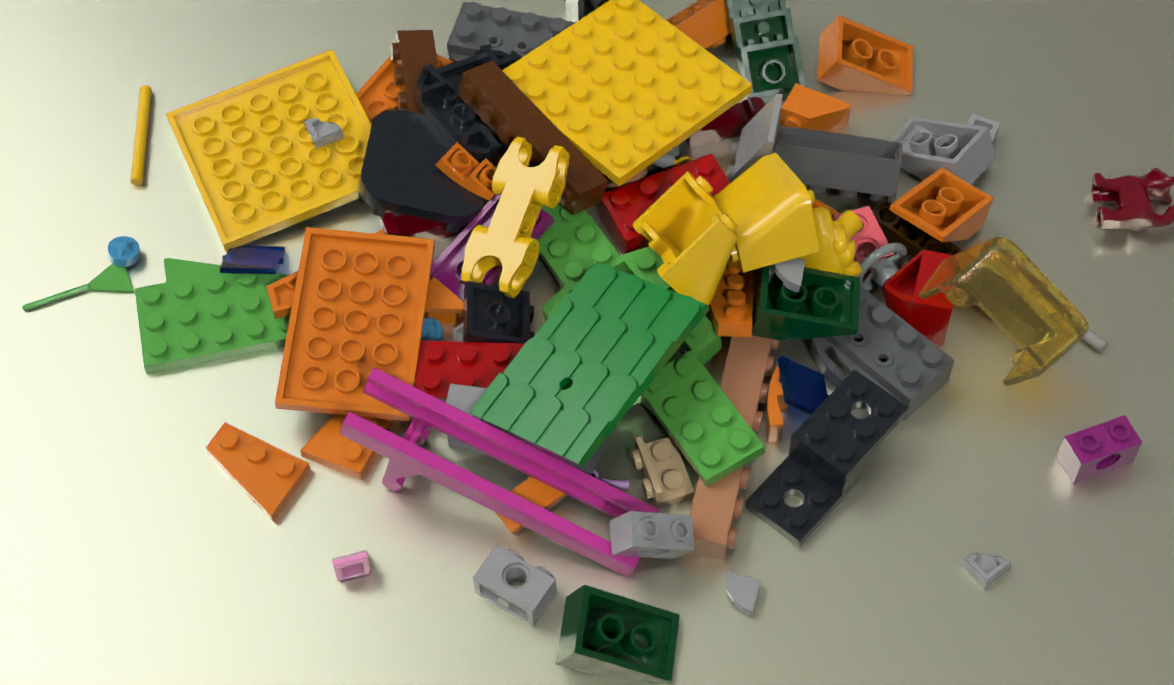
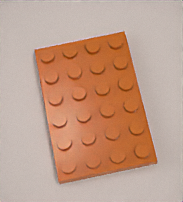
[275,227,435,421]

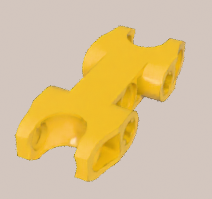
[461,136,569,298]

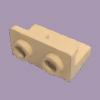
[630,436,695,509]

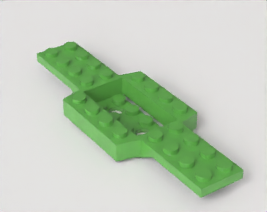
[538,203,765,487]

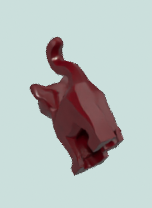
[1090,168,1174,231]

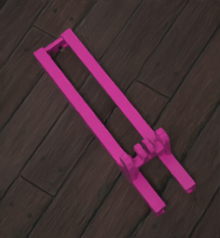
[340,367,660,578]

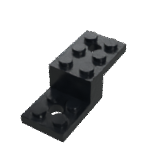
[745,369,909,548]

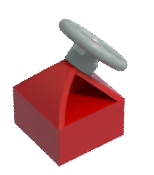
[856,243,962,346]

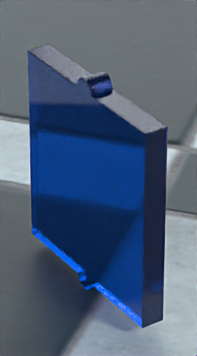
[220,246,285,275]
[777,356,829,415]

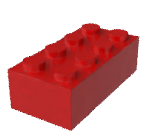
[599,153,730,255]
[414,340,525,403]

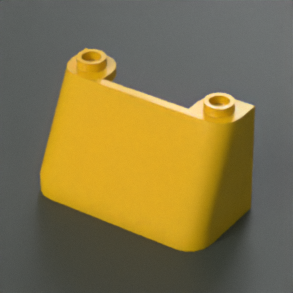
[713,153,820,273]
[633,171,738,306]

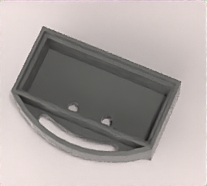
[447,2,576,63]
[774,126,903,202]
[807,286,954,420]

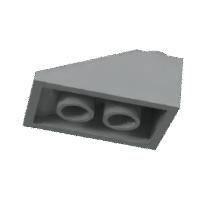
[727,94,783,183]
[889,116,996,185]

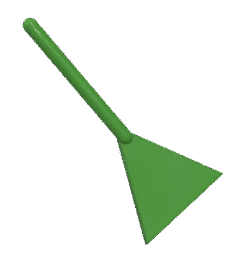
[22,264,134,311]

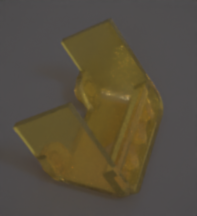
[918,237,1089,386]

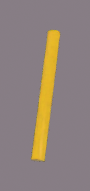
[130,85,152,186]

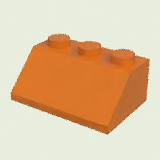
[666,0,731,49]

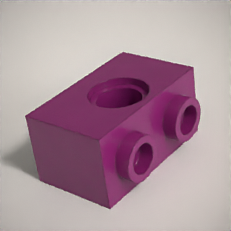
[1057,415,1143,484]

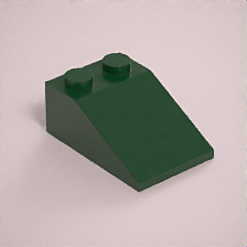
[752,265,860,341]
[556,584,680,684]

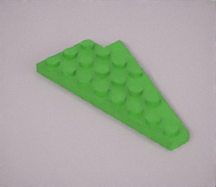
[135,258,290,374]

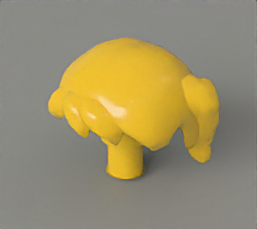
[798,190,863,277]

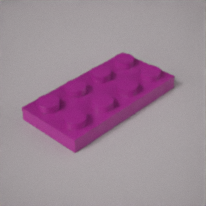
[430,194,555,302]

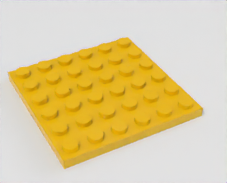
[502,0,752,187]
[165,49,372,252]

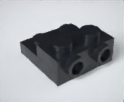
[463,281,535,343]

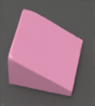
[332,550,371,581]

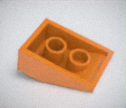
[817,15,913,96]
[889,167,994,242]

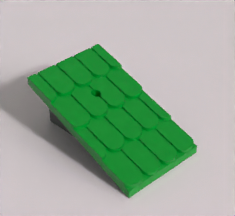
[469,262,710,476]

